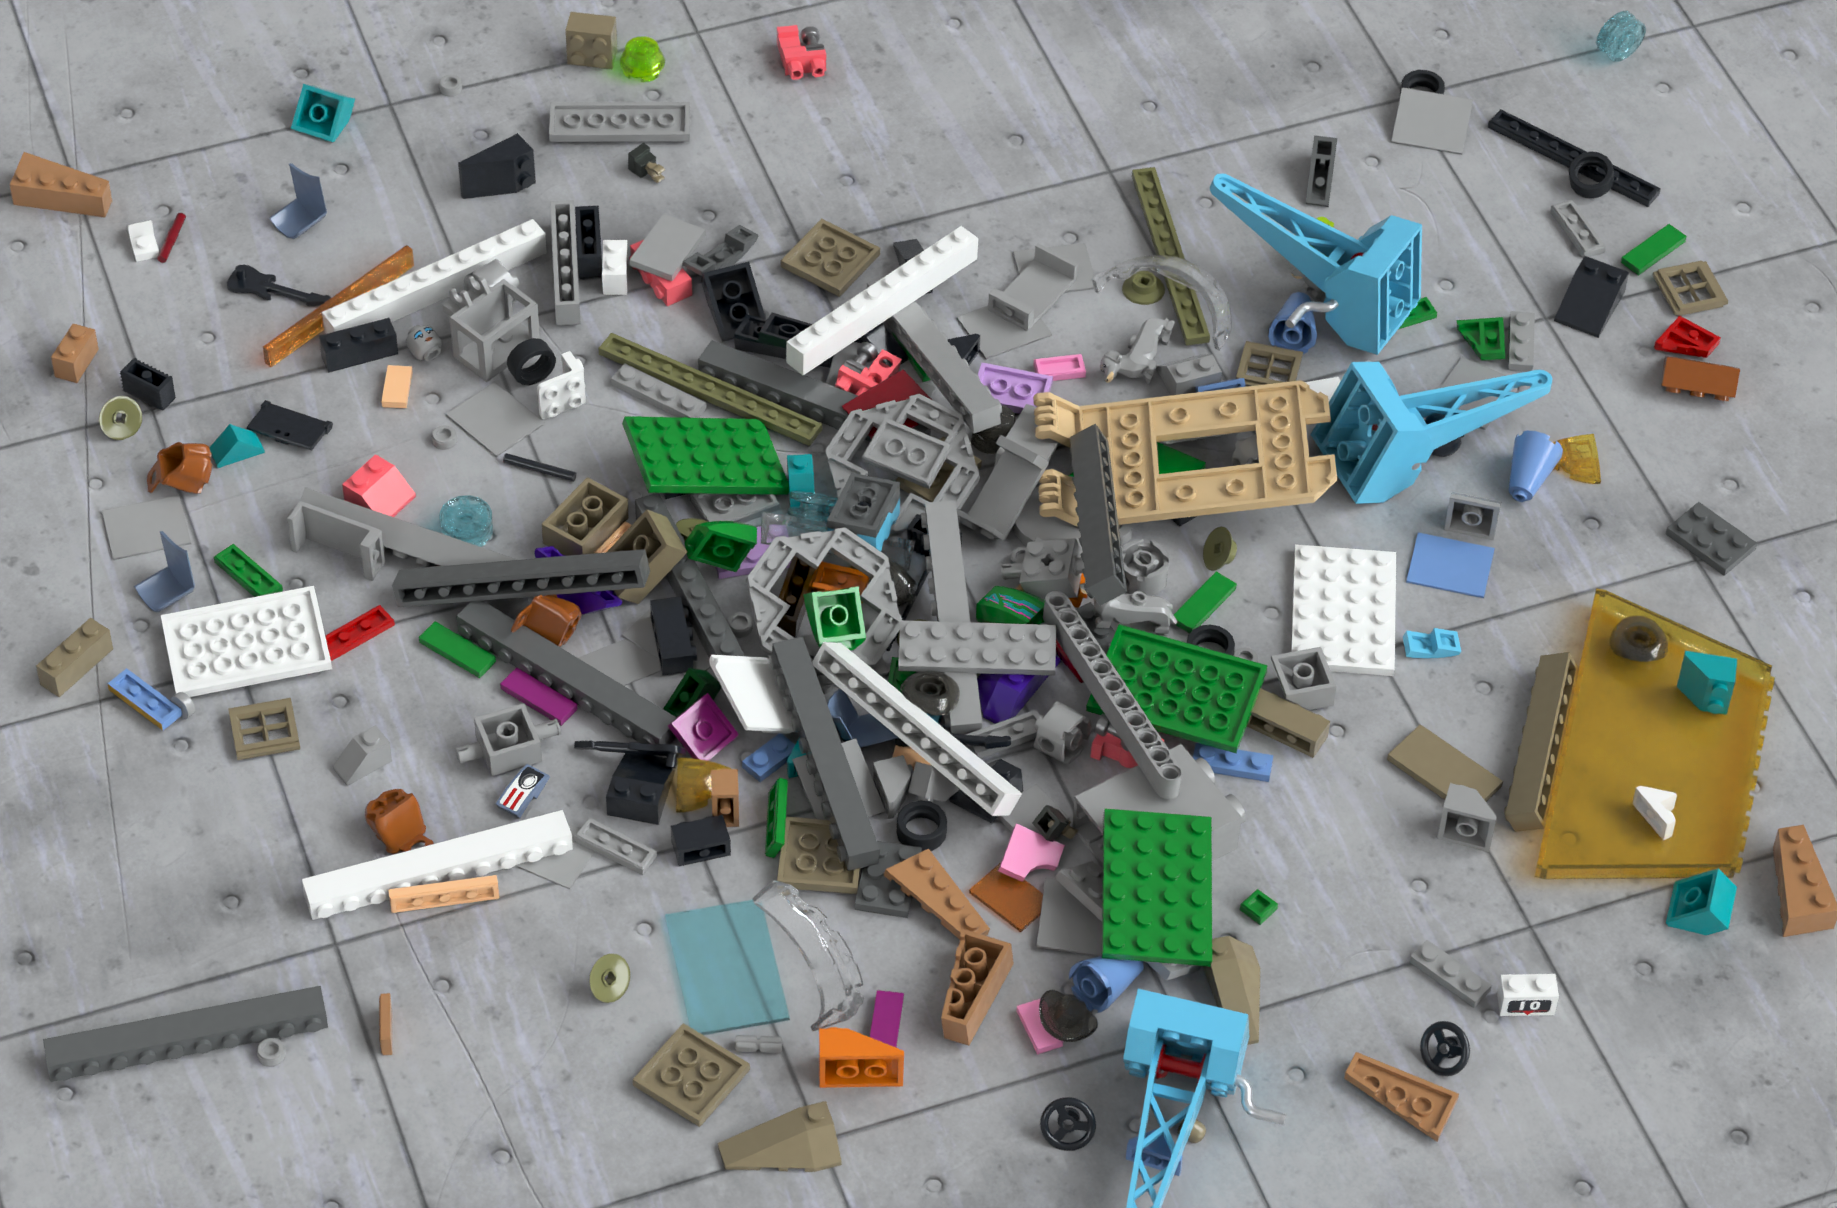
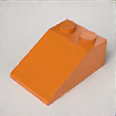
[819,1027,904,1088]

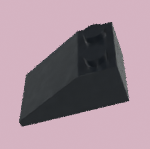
[458,133,536,199]
[1554,256,1629,338]
[701,262,766,342]
[606,753,678,825]

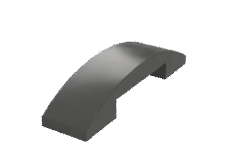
[682,225,758,276]

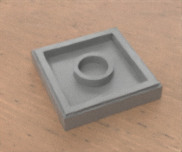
[998,783,1069,835]

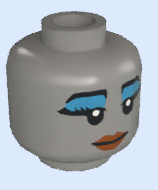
[406,325,442,361]

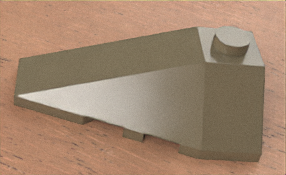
[1202,936,1260,1045]
[718,1101,842,1172]

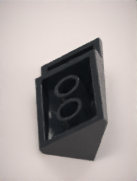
[734,312,834,368]

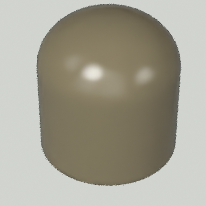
[1177,1118,1206,1143]

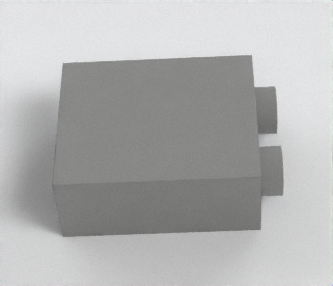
[1072,744,1246,866]

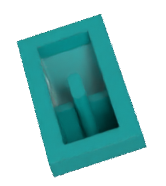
[209,424,265,468]

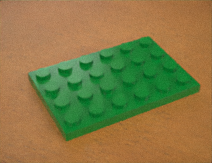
[622,416,789,495]
[1086,624,1268,753]
[1102,808,1212,966]

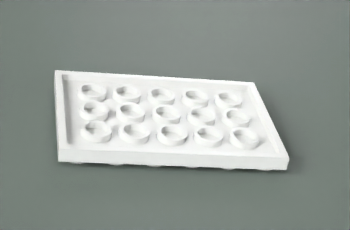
[1291,544,1396,676]
[161,586,332,697]

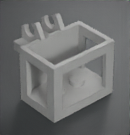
[443,276,540,382]

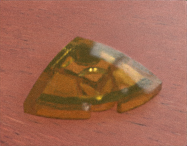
[1552,434,1601,484]
[676,758,731,813]

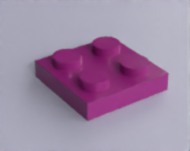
[667,693,739,767]

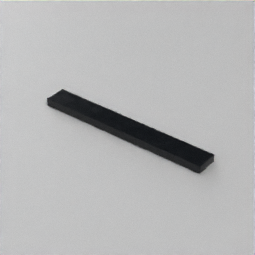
[1488,109,1661,207]

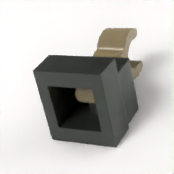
[628,143,665,183]
[1032,805,1079,842]

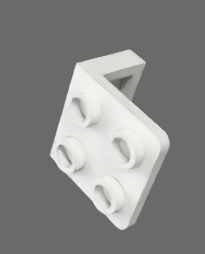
[537,351,586,420]

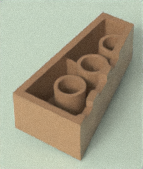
[10,152,112,217]
[1773,824,1837,937]
[941,929,1014,1046]

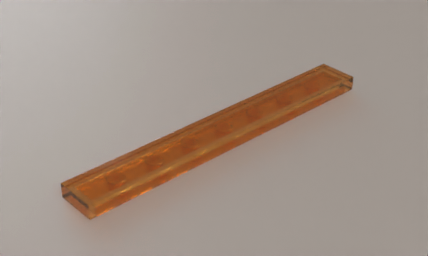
[263,245,414,367]

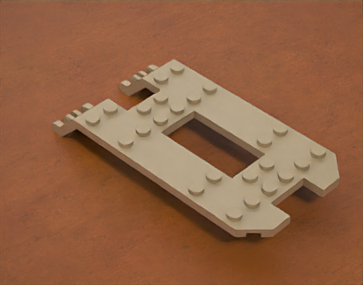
[1033,380,1337,527]

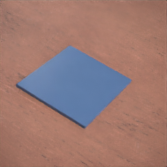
[1406,533,1495,598]

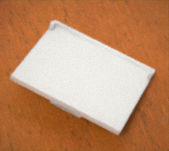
[709,655,794,734]

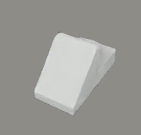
[126,220,159,262]
[1632,786,1677,841]

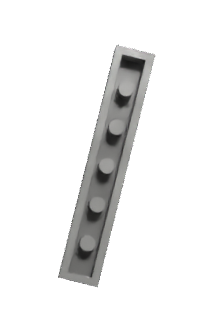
[550,200,581,325]

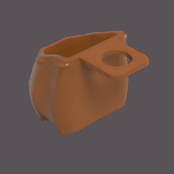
[147,442,212,494]
[511,595,581,647]
[365,789,434,854]

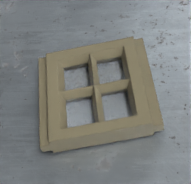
[1653,260,1728,316]
[1236,341,1303,387]
[228,698,300,760]

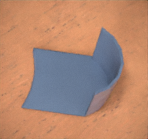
[269,163,327,239]
[134,531,195,612]
[827,688,899,748]

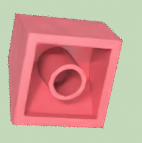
[342,454,416,517]

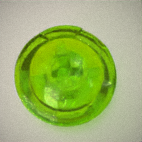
[620,36,666,82]

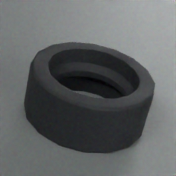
[1400,70,1445,96]
[1569,151,1614,199]
[507,338,556,385]
[1186,624,1235,656]
[896,800,947,851]

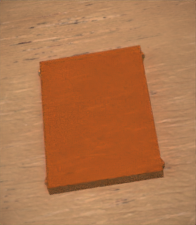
[969,862,1043,932]

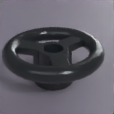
[1420,1021,1470,1076]
[1040,1097,1096,1151]

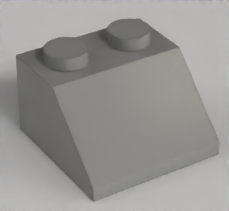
[1156,354,1222,396]
[1444,492,1502,540]
[1271,647,1336,710]
[1437,783,1497,852]

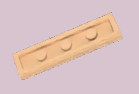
[388,875,499,913]

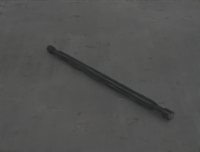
[886,569,929,651]

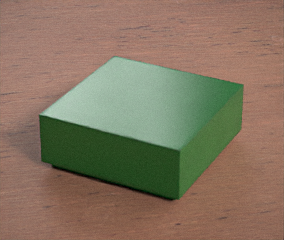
[1240,889,1278,925]

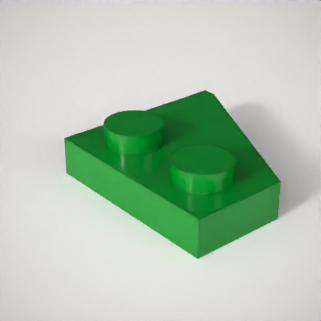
[1457,317,1506,361]

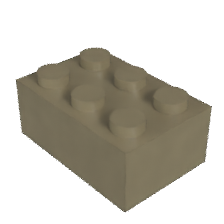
[542,477,629,556]
[606,509,687,604]

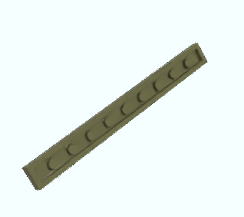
[1132,167,1210,346]
[598,333,822,446]

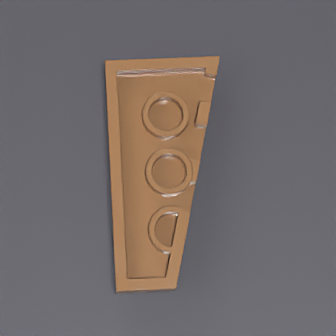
[884,849,990,940]
[1344,1052,1459,1142]

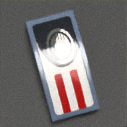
[496,764,550,818]

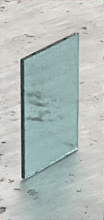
[665,898,790,1035]

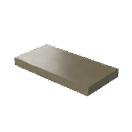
[1387,724,1503,802]

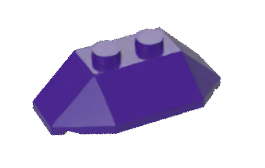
[534,546,623,615]
[977,656,1061,724]

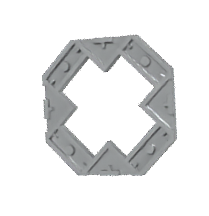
[825,394,980,535]
[746,528,902,676]

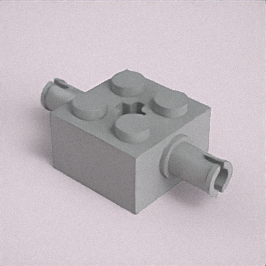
[1001,538,1084,600]
[455,703,561,776]

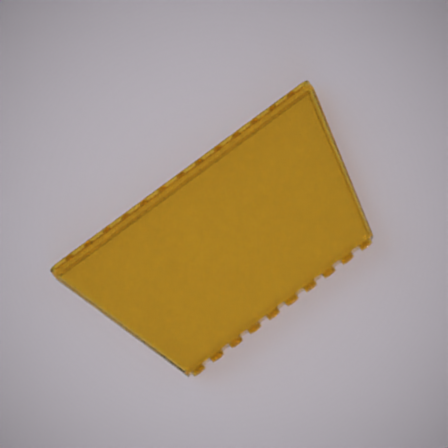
[1534,588,1775,880]

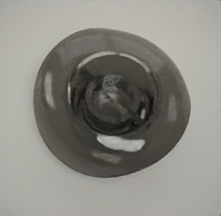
[1609,615,1668,662]
[900,671,960,715]
[1039,990,1098,1042]

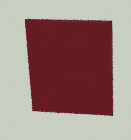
[842,369,932,439]

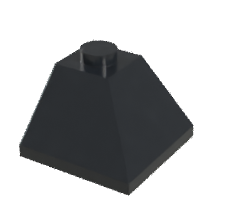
[949,759,1024,823]

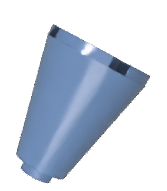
[1268,292,1317,354]
[1509,430,1563,502]
[1069,955,1144,1013]

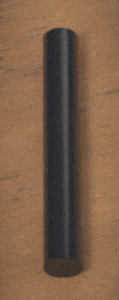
[503,453,577,482]

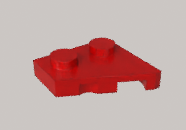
[1654,315,1721,358]

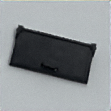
[247,400,333,451]

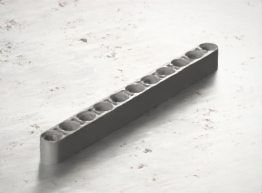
[1043,591,1182,799]

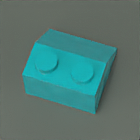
[291,84,355,142]
[1677,651,1737,715]
[1666,868,1737,936]

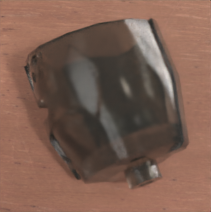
[971,405,1016,454]
[869,557,918,608]

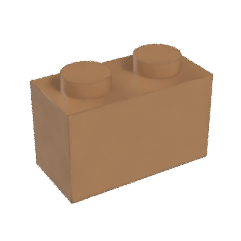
[51,323,99,383]
[711,768,739,827]

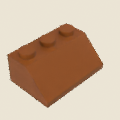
[1661,356,1740,401]

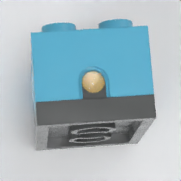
[827,473,900,552]

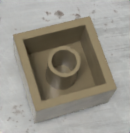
[565,12,618,69]

